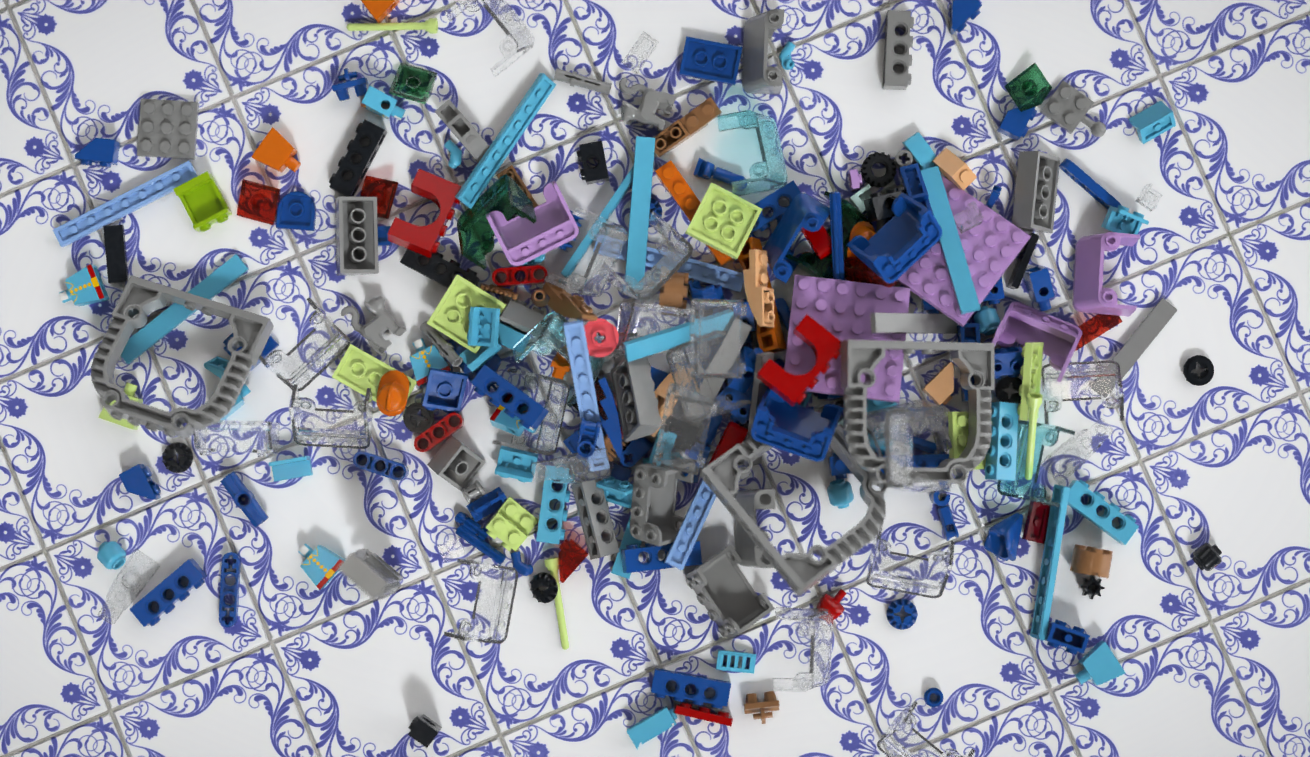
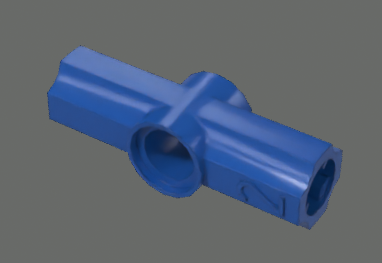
[220,472,269,527]

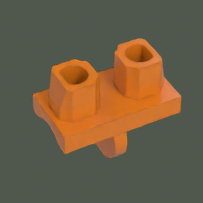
[551,346,571,380]

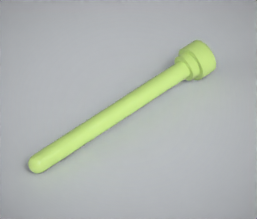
[346,18,438,34]
[1025,392,1043,480]
[544,557,569,650]

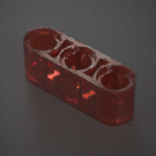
[844,257,897,288]

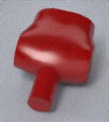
[814,589,847,624]

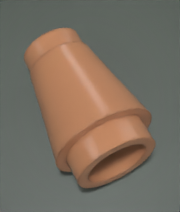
[531,288,550,307]

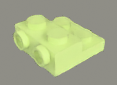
[485,496,539,552]

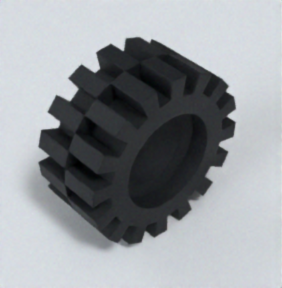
[861,152,897,188]

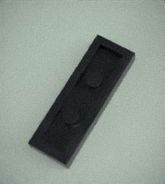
[103,225,129,284]
[1007,233,1039,289]

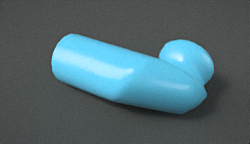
[779,41,796,70]
[444,139,462,169]

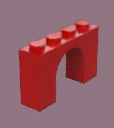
[387,169,461,258]
[756,314,841,406]

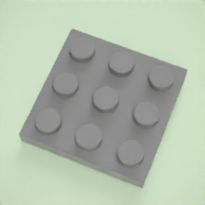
[137,99,199,160]

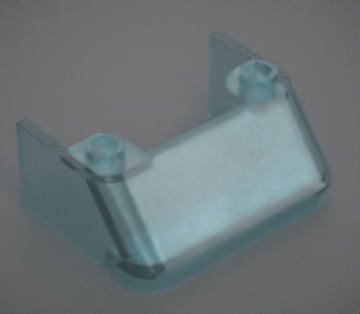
[717,110,788,196]
[513,312,605,408]
[997,420,1075,507]

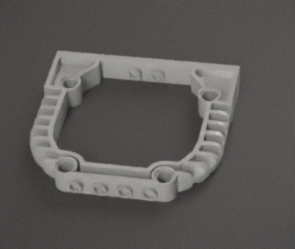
[91,275,274,438]
[841,340,995,488]
[700,424,887,597]

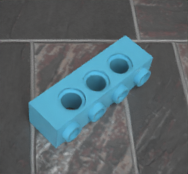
[984,402,1019,481]
[536,465,573,544]
[1068,479,1139,545]

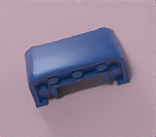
[846,192,942,283]
[763,193,830,283]
[751,387,843,462]

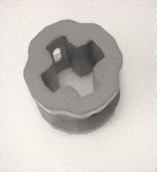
[894,150,913,169]
[460,480,486,504]

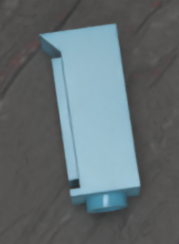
[627,706,678,750]

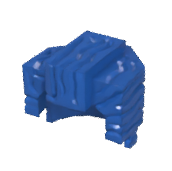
[688,280,725,311]

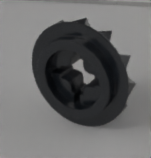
[1183,355,1214,386]
[995,376,1022,404]
[403,402,434,433]
[162,442,193,473]
[529,572,558,603]

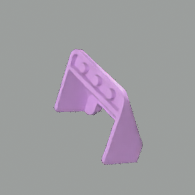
[485,181,579,266]

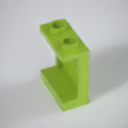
[173,171,232,232]

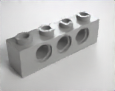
[883,10,914,90]
[571,478,619,560]

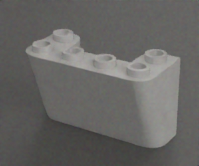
[630,461,695,547]
[735,489,776,568]
[686,545,775,638]

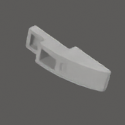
[435,99,490,163]

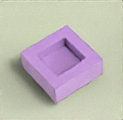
[848,169,863,191]

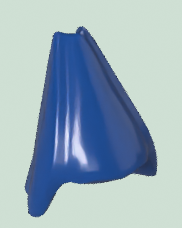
[984,513,1023,561]

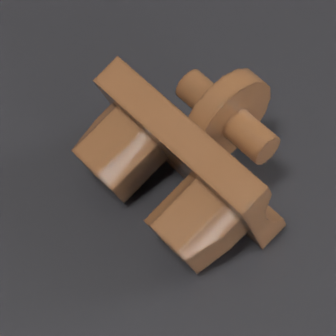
[744,691,780,724]

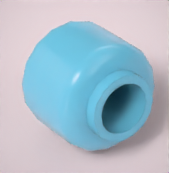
[973,306,1001,336]
[827,479,854,509]
[97,541,126,570]

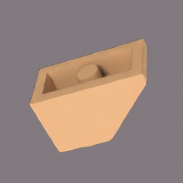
[932,148,977,190]
[921,362,954,406]

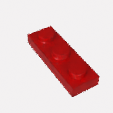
[674,702,733,726]

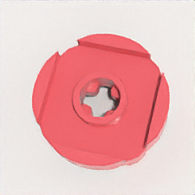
[584,318,619,358]

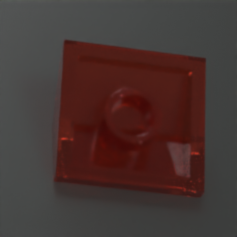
[360,176,398,219]
[237,179,280,225]

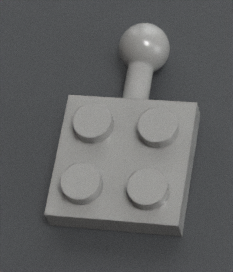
[1040,80,1106,137]

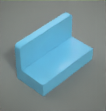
[1129,101,1176,144]
[459,343,503,373]
[269,456,313,482]

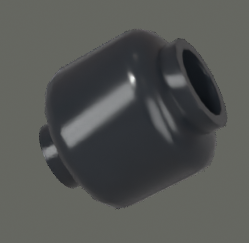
[1193,543,1222,571]

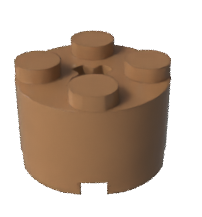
[659,271,689,311]
[1070,544,1113,578]

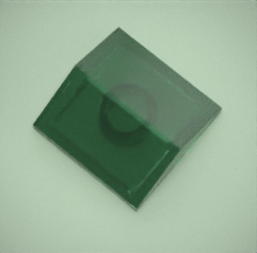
[389,63,437,104]
[1004,63,1052,112]

